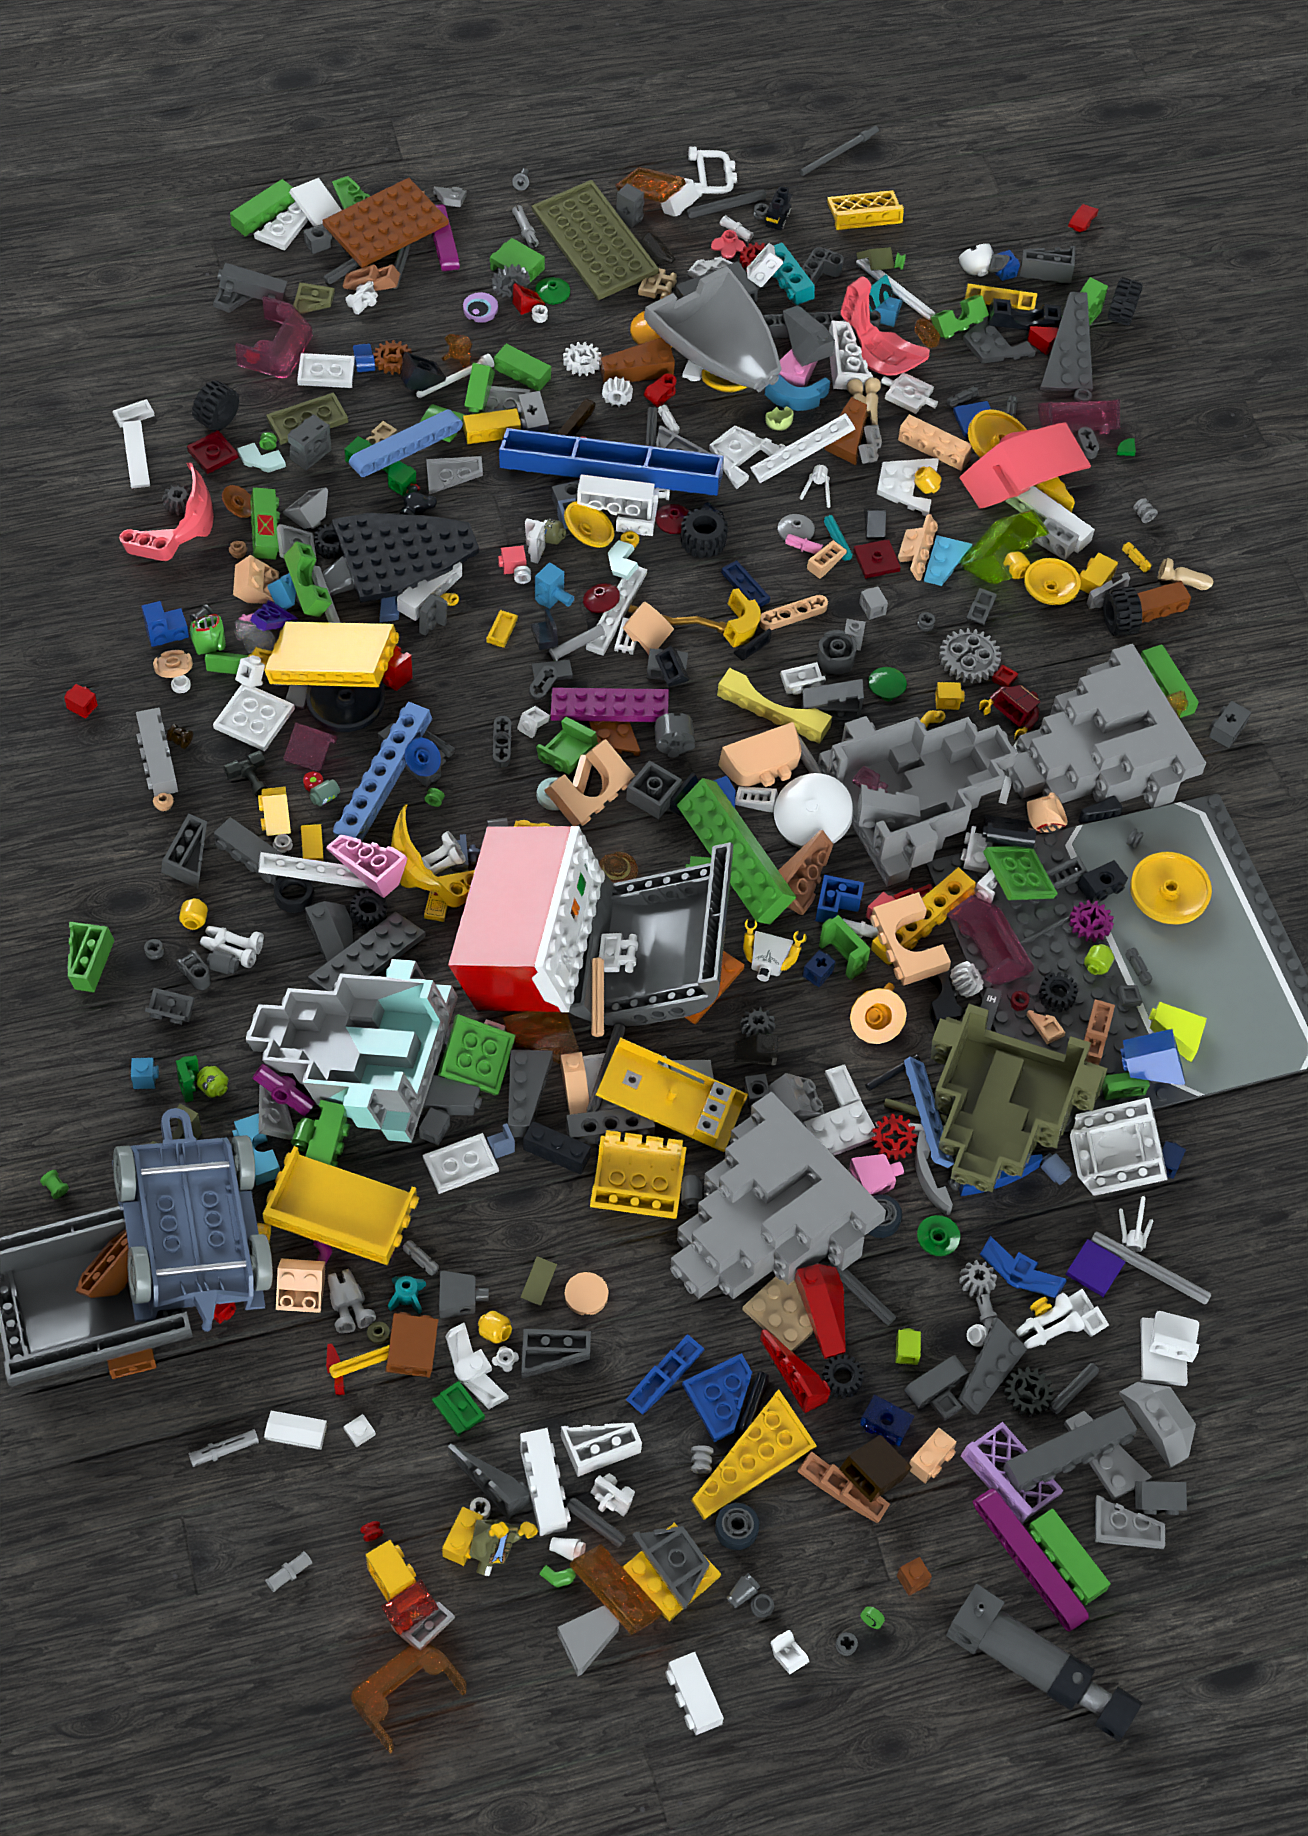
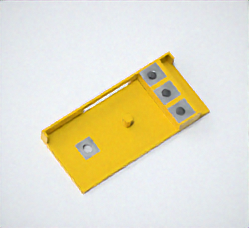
[596,1037,748,1152]

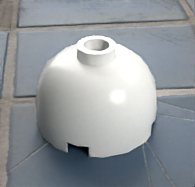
[959,244,994,277]

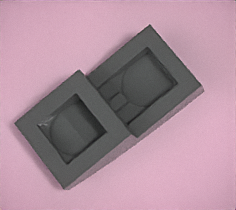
[966,588,997,625]

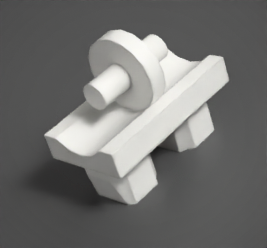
[346,281,378,315]
[590,1473,635,1517]

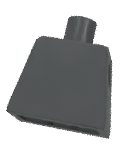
[439,1271,489,1319]

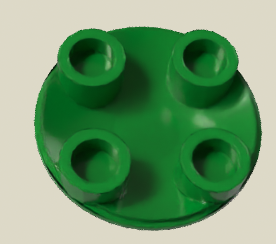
[868,667,907,701]

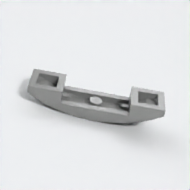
[915,1131,953,1215]

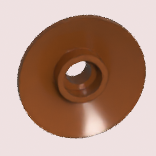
[222,485,251,518]

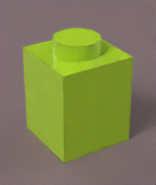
[895,1328,921,1365]

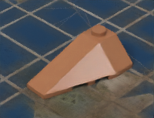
[778,830,833,915]

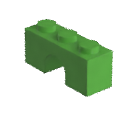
[930,295,989,339]

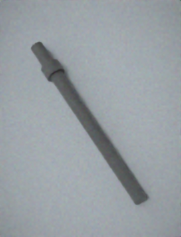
[799,126,879,176]

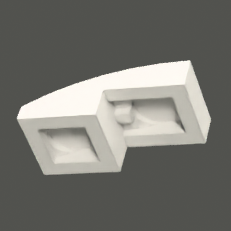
[1068,1289,1109,1337]

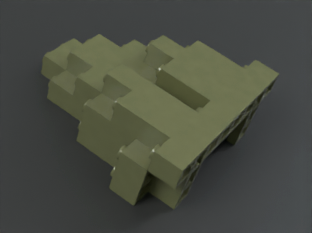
[931,1004,1108,1192]

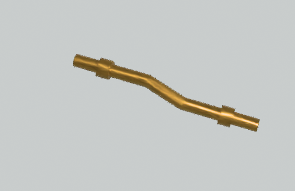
[628,605,727,634]

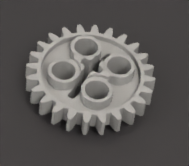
[939,628,1001,683]

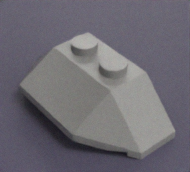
[1119,1382,1196,1468]

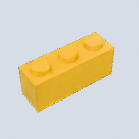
[463,408,521,444]

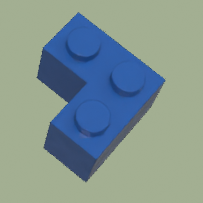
[141,601,189,647]
[815,875,864,923]

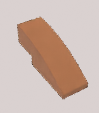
[343,264,400,291]

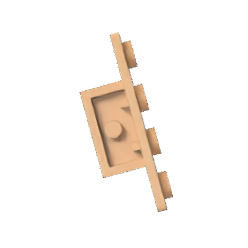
[898,514,938,581]

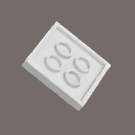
[213,684,295,751]

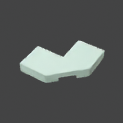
[237,443,286,473]
[608,540,638,580]

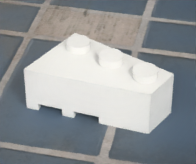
[561,1423,642,1477]

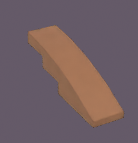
[1084,999,1115,1065]
[797,1452,890,1523]

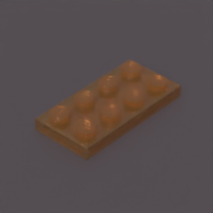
[616,167,686,203]
[569,1544,663,1635]

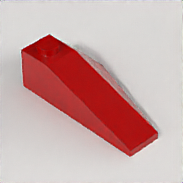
[794,1264,846,1359]
[760,1329,830,1414]

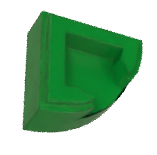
[1117,438,1136,456]

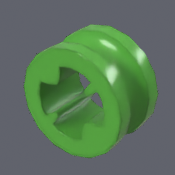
[894,253,906,270]
[259,432,277,450]
[425,788,445,807]

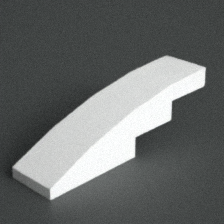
[122,420,150,488]

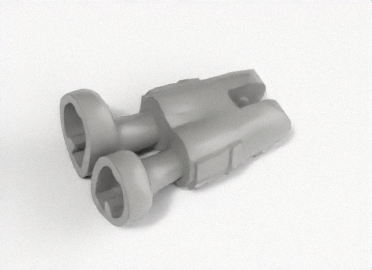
[328,1268,376,1333]

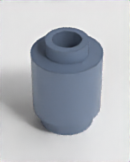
[1041,1153,1072,1185]

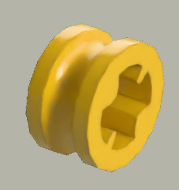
[1030,1297,1052,1317]

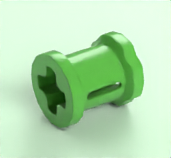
[40,1170,69,1199]

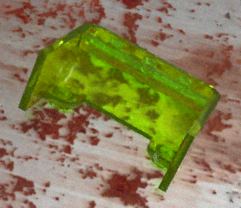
[960,509,1050,584]

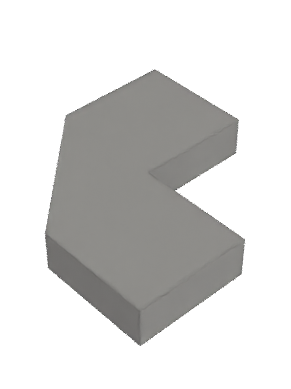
[858,425,882,464]

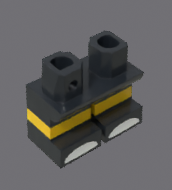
[765,186,793,231]

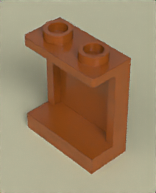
[385,1312,438,1378]

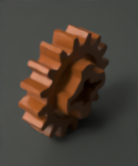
[373,340,412,375]

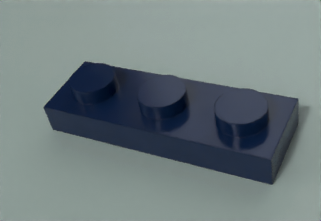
[721,560,770,608]

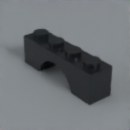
[988,298,1062,330]
[914,946,963,1030]

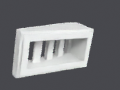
[735,786,778,812]

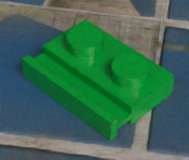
[432,1381,485,1437]

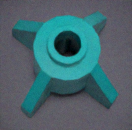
[388,1276,426,1314]

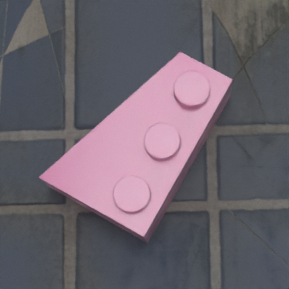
[778,349,817,387]

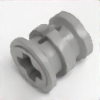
[1133,498,1158,523]
[691,1446,714,1474]

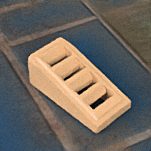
[807,540,847,579]

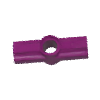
[252,1064,315,1116]

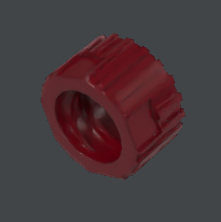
[1010,991,1030,1011]

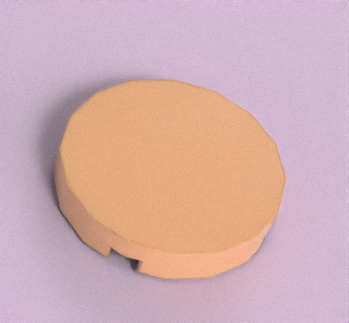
[153,650,193,678]
[564,1272,609,1315]

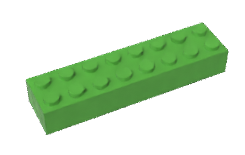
[677,778,797,925]

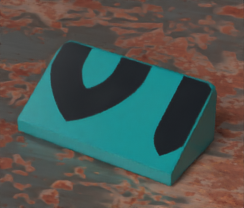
[869,274,893,312]

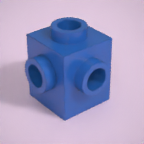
[995,250,1020,281]

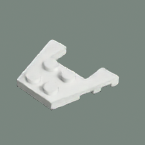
[709,426,786,489]
[877,458,939,516]

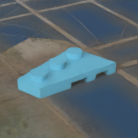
[924,535,973,586]

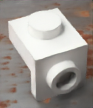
[771,1630,809,1674]

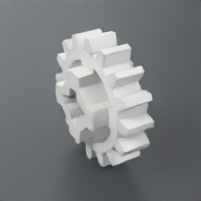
[563,342,601,376]

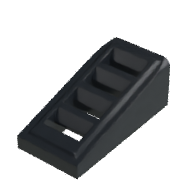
[1078,796,1123,824]

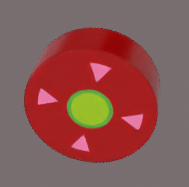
[303,772,323,791]

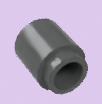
[207,950,239,975]
[681,1175,703,1209]

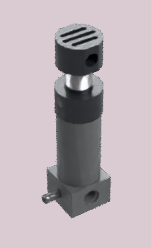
[946,1584,1143,1742]

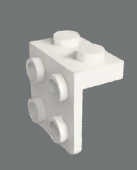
[1149,1311,1199,1363]

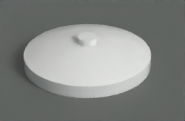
[774,773,854,848]

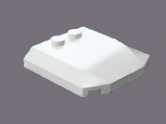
[1070,1098,1167,1196]

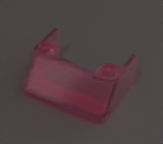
[235,296,312,378]
[1038,399,1120,434]
[947,895,1034,985]

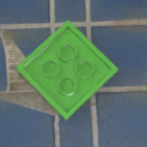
[983,846,1058,900]
[438,1014,516,1096]

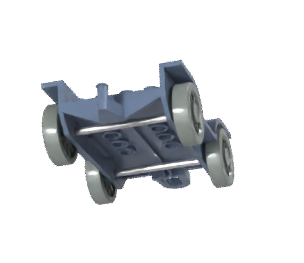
[112,1108,272,1332]

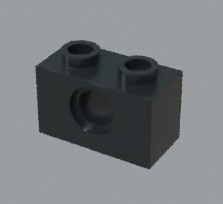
[1078,860,1128,903]

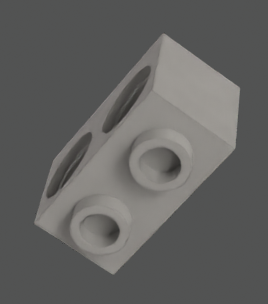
[1034,517,1079,560]

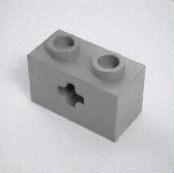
[515,391,549,432]

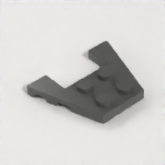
[963,316,1036,363]

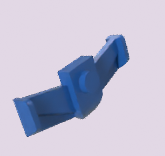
[979,1236,1067,1298]

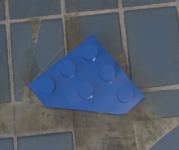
[682,1353,752,1442]

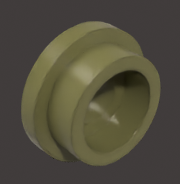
[367,1322,390,1344]

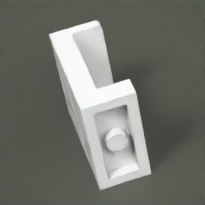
[616,489,659,536]

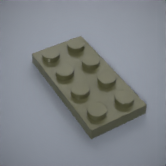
[266,392,348,445]

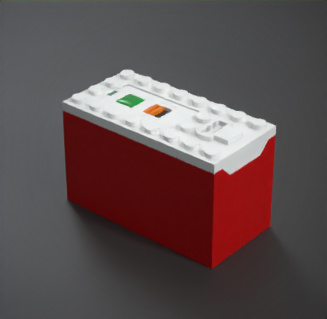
[448,826,605,1012]

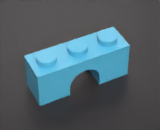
[232,1113,280,1186]

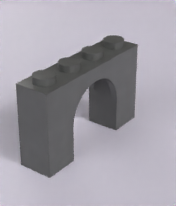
[676,261,758,302]

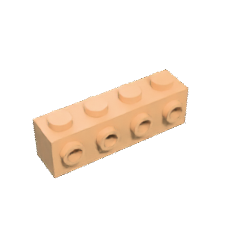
[898,414,972,471]

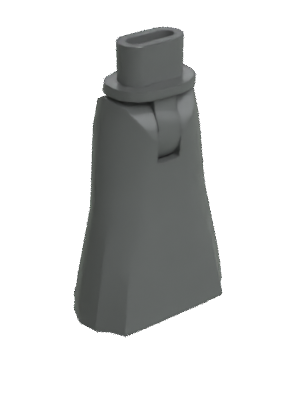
[295,557,355,606]

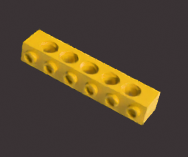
[871,867,976,966]

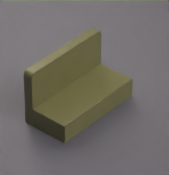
[857,247,894,271]

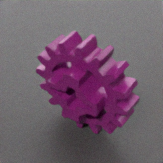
[1069,900,1114,942]

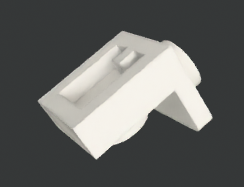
[517,706,550,738]
[975,869,997,905]

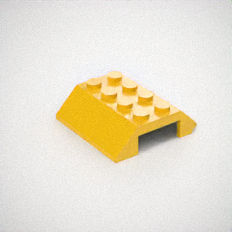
[590,1130,686,1219]

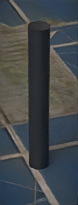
[865,1054,920,1091]

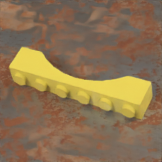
[717,668,832,744]

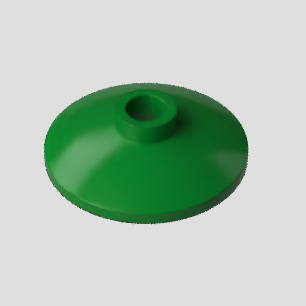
[535,277,570,304]
[917,1215,960,1256]

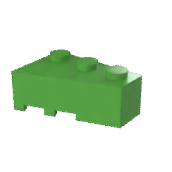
[306,1100,350,1167]

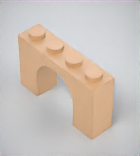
[544,739,635,826]
[870,892,951,986]

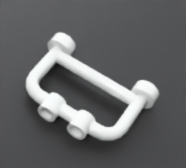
[688,147,737,197]

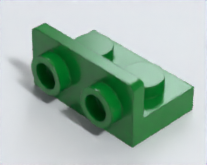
[176,1055,199,1103]

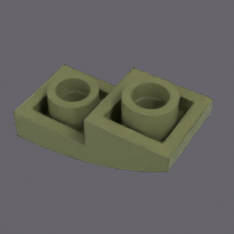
[520,1256,557,1306]

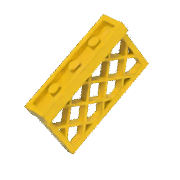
[827,190,904,230]

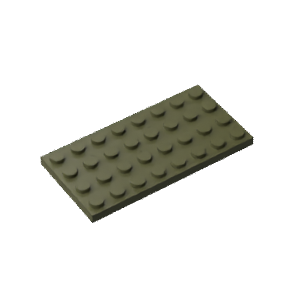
[532,180,659,300]

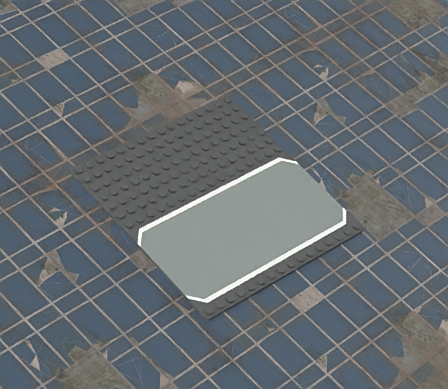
[926,794,1308,1132]

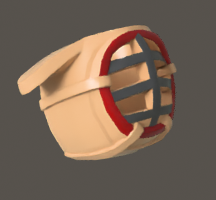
[1027,792,1068,833]

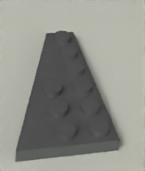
[1039,292,1093,392]

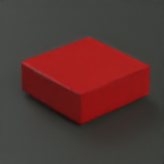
[991,664,1018,687]

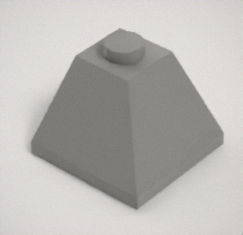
[283,487,328,529]

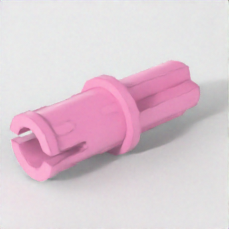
[785,534,823,554]

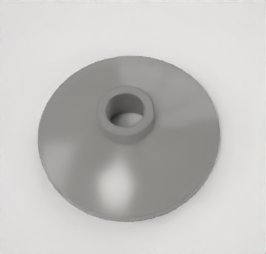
[778,514,815,541]

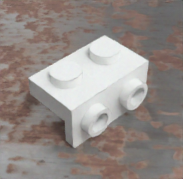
[780,662,826,695]

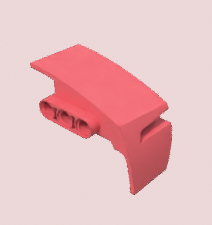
[959,422,1091,509]

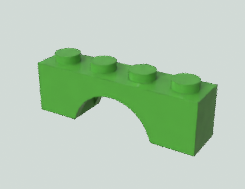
[284,541,332,617]

